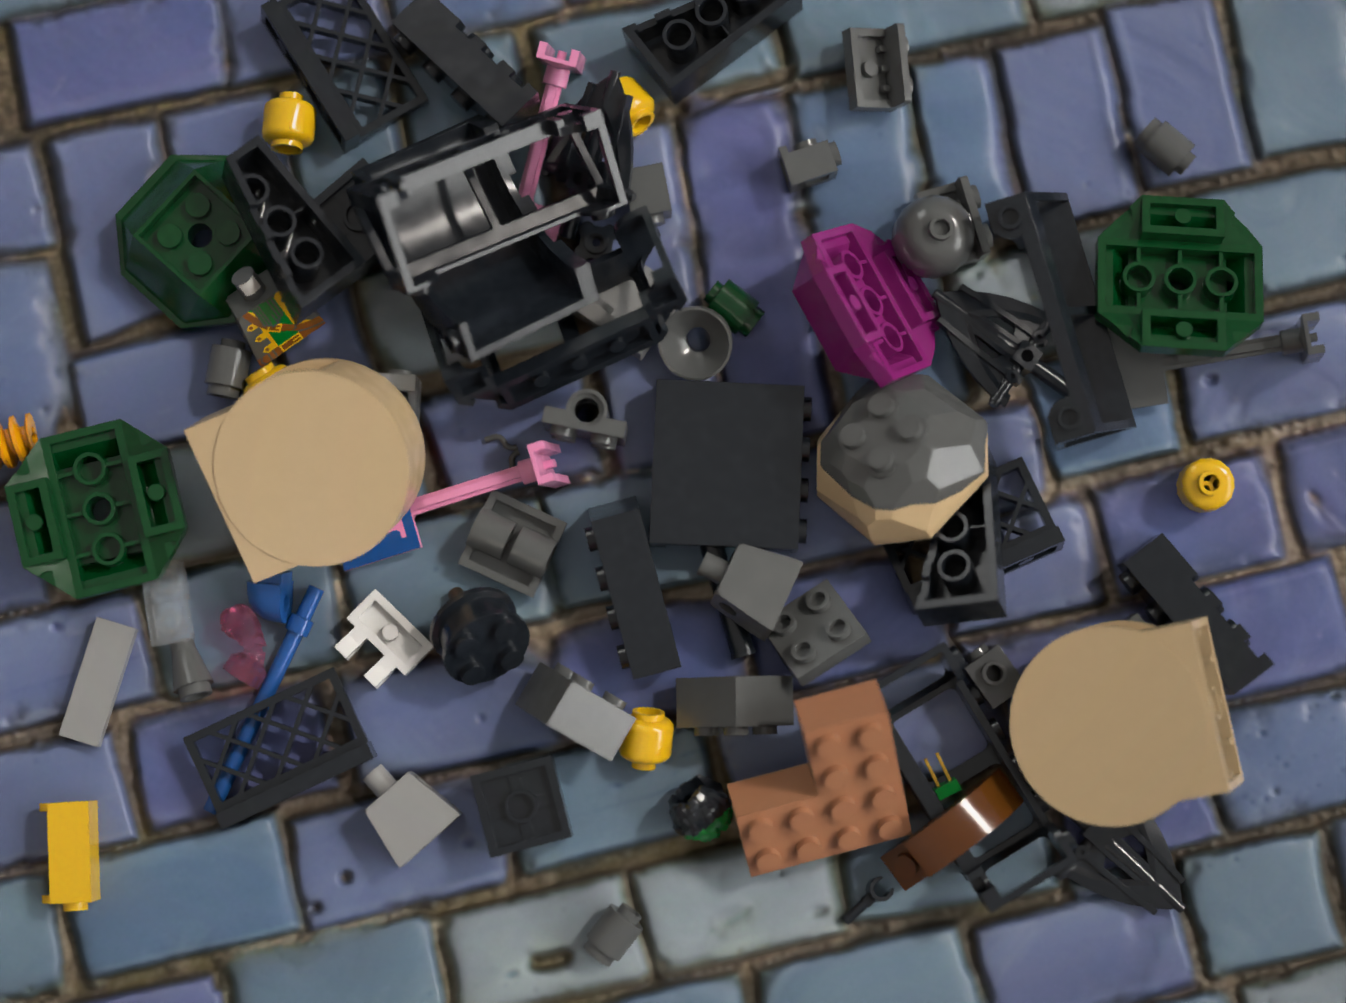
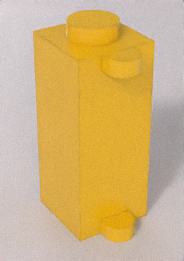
[39,800,101,911]

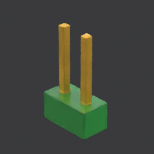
[923,752,962,801]

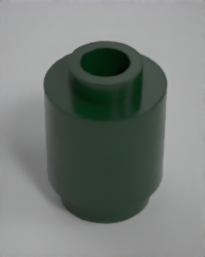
[703,279,765,338]

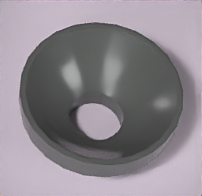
[658,306,733,381]

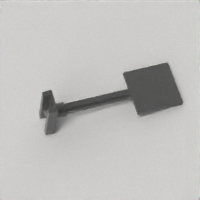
[1108,311,1326,409]

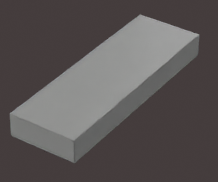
[59,617,139,747]

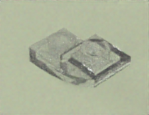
[143,559,195,648]

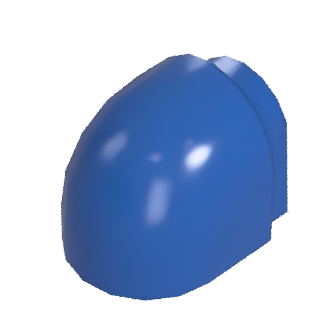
[247,571,294,624]

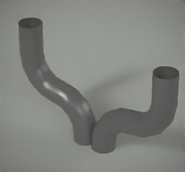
[484,434,520,468]

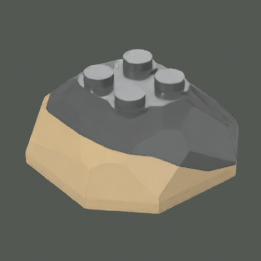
[817,374,988,545]

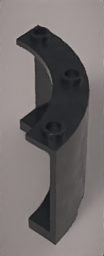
[350,114,600,363]

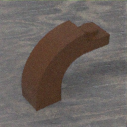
[880,768,1024,891]

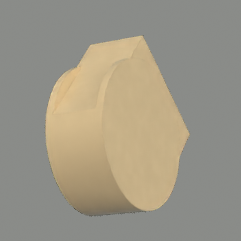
[183,358,425,583]
[1009,616,1244,827]

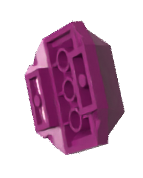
[792,223,940,388]

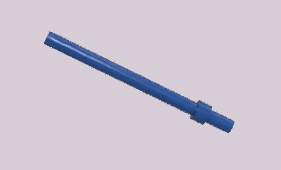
[203,584,324,815]

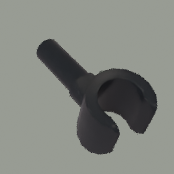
[842,876,894,925]

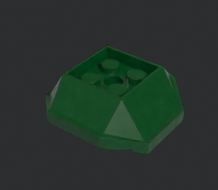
[115,155,267,331]
[1095,195,1264,357]
[4,419,189,600]

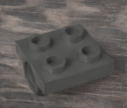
[542,389,628,451]
[458,490,567,598]
[768,579,872,687]

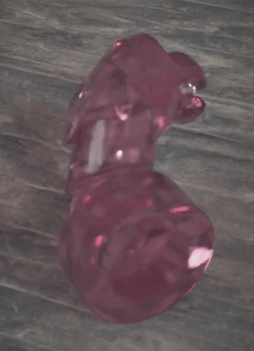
[219,603,267,689]

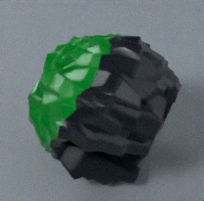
[668,774,733,842]

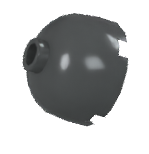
[891,195,975,279]

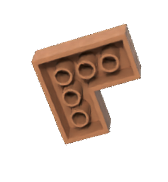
[727,679,912,877]

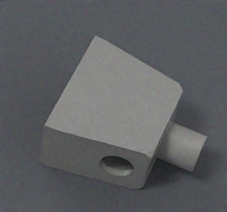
[363,764,463,868]

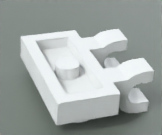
[334,589,434,689]

